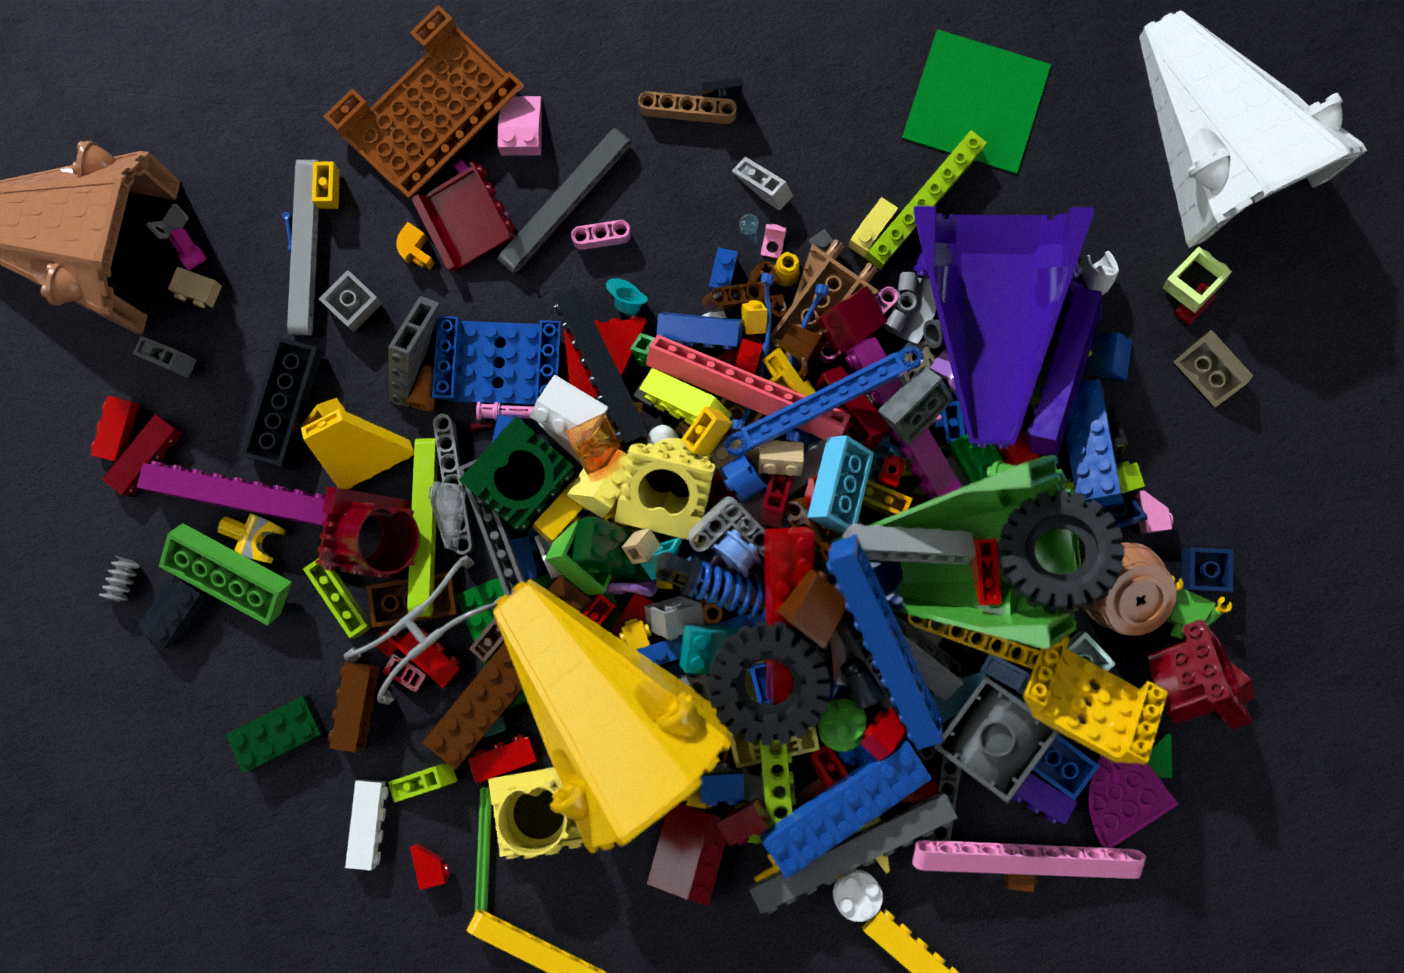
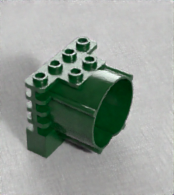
[459,416,575,532]

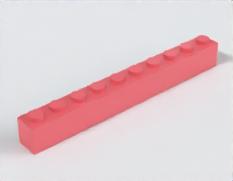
[646,335,851,441]

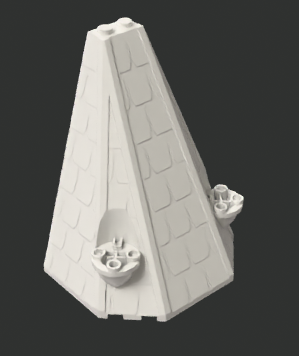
[1139,11,1367,248]

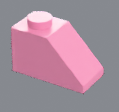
[1134,491,1173,534]

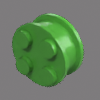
[818,698,867,752]

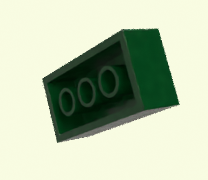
[572,516,652,584]
[225,695,327,773]

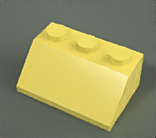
[567,448,628,519]

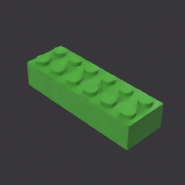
[159,523,292,626]

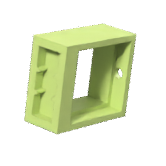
[1163,247,1232,313]

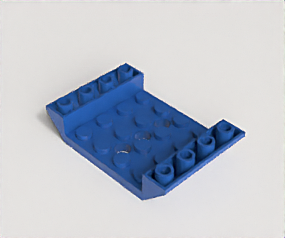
[432,316,561,406]

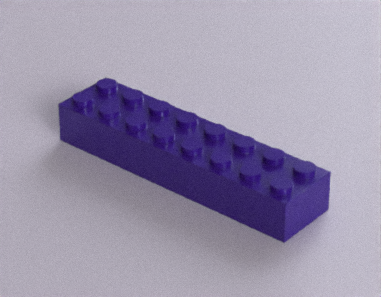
[1027,287,1102,458]

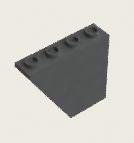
[388,296,439,407]

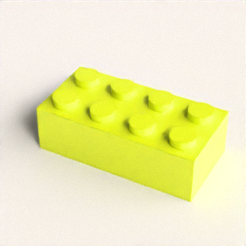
[639,368,732,425]

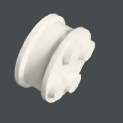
[833,870,883,922]

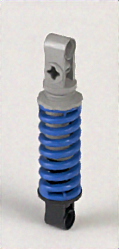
[656,552,766,622]

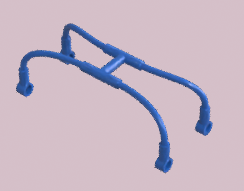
[731,273,829,442]

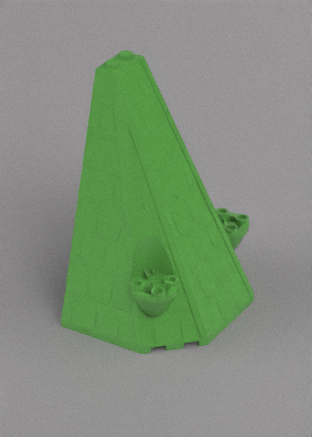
[814,455,1081,648]

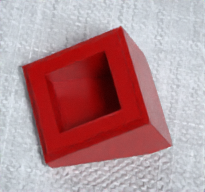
[376,626,404,658]

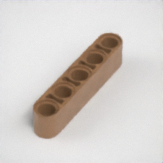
[638,92,737,124]

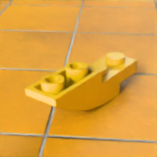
[762,348,816,396]

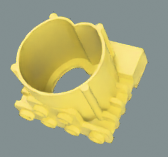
[614,438,715,542]
[488,767,584,859]

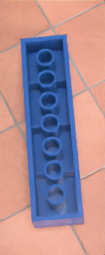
[759,737,932,879]

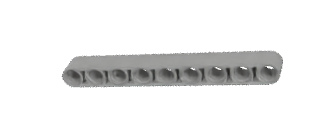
[287,160,319,335]

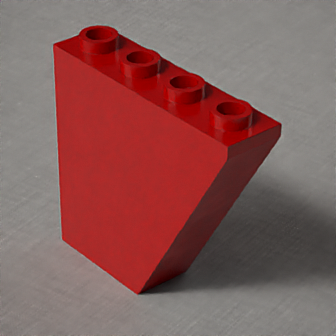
[564,316,647,400]

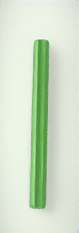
[475,787,492,912]

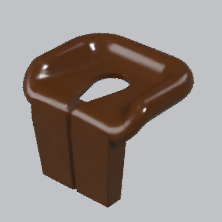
[779,323,825,381]

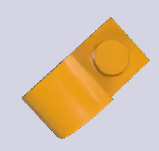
[396,222,434,269]

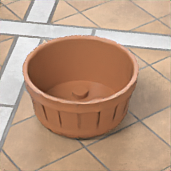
[1084,542,1176,635]

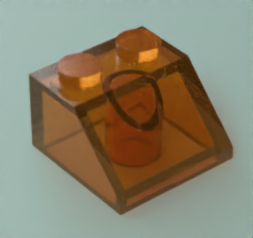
[566,413,620,475]

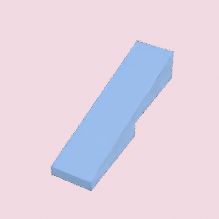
[980,654,1031,696]

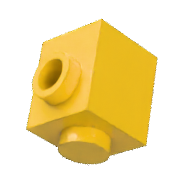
[619,618,652,650]

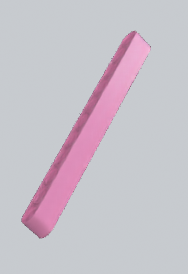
[912,840,1146,879]

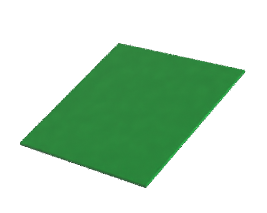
[902,29,1051,174]

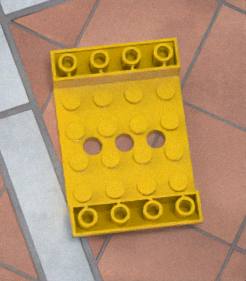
[1023,636,1168,764]

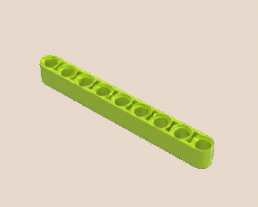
[407,438,439,617]

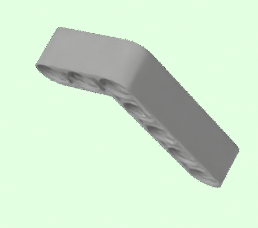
[687,497,765,558]

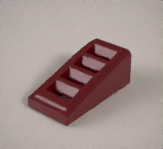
[383,654,429,693]

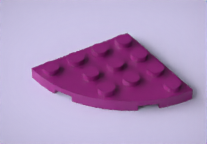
[1089,755,1179,848]

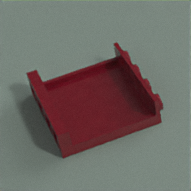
[411,161,516,272]

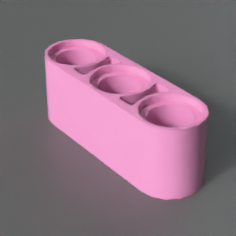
[571,220,631,250]

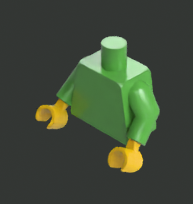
[1166,576,1232,640]

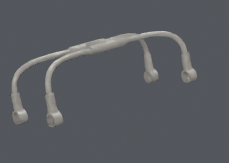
[344,554,501,705]

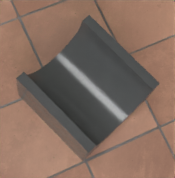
[934,676,1059,803]

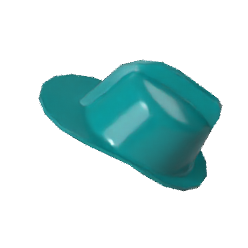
[606,278,648,317]

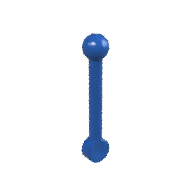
[282,212,292,252]

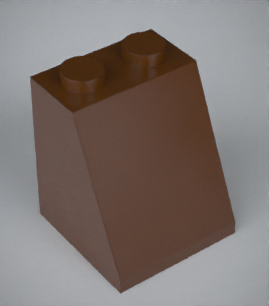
[778,569,846,648]

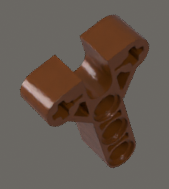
[702,261,787,323]
[785,497,834,576]

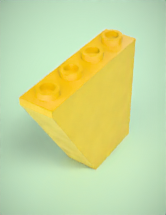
[301,409,414,490]

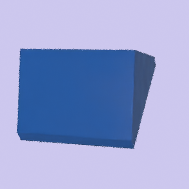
[1085,332,1132,381]

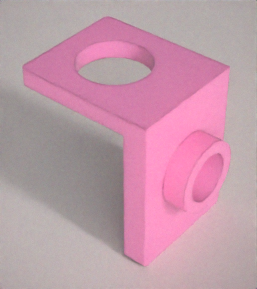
[761,224,786,259]

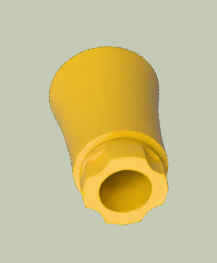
[774,252,800,287]

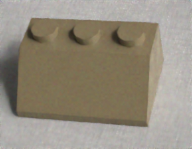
[1174,330,1253,407]

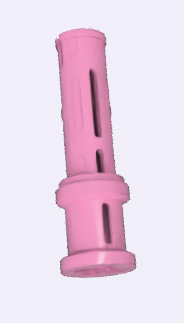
[476,402,534,421]

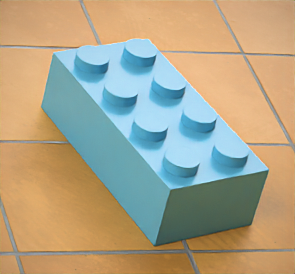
[807,435,874,533]

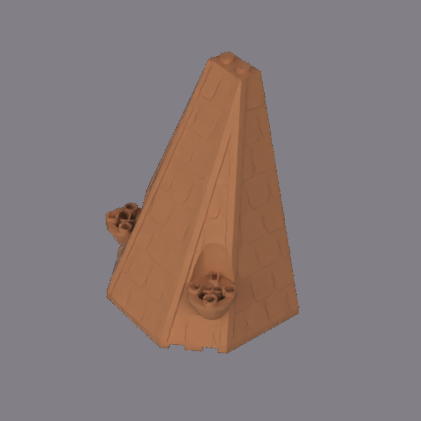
[0,141,180,335]

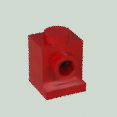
[875,455,906,489]

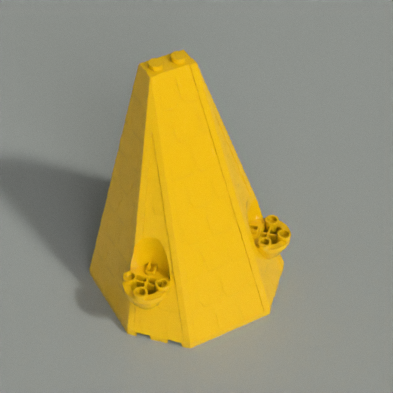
[493,579,732,853]

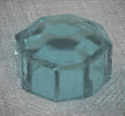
[739,214,759,235]

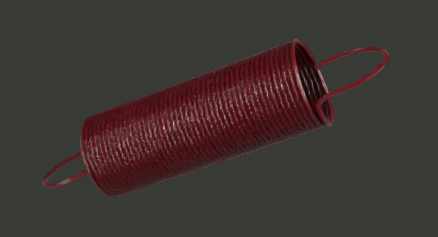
[465,421,495,432]

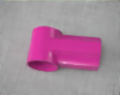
[168,228,207,271]

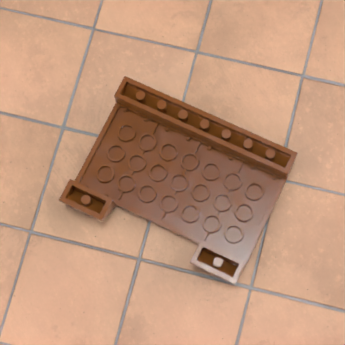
[323,5,524,199]

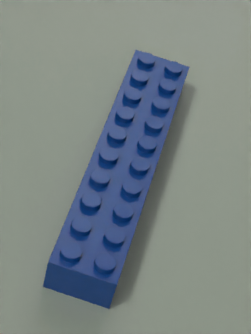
[827,534,943,750]

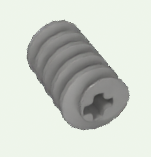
[99,555,140,602]

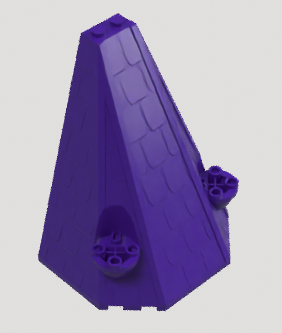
[914,206,1094,448]

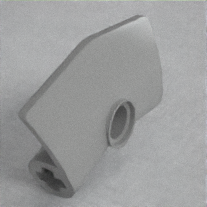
[883,272,936,344]

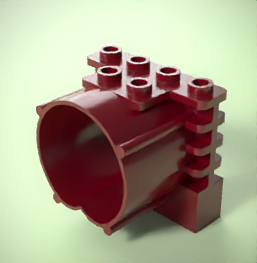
[315,487,420,578]
[1148,619,1253,730]

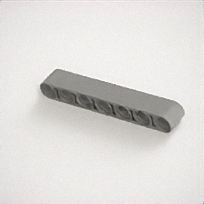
[433,414,475,556]

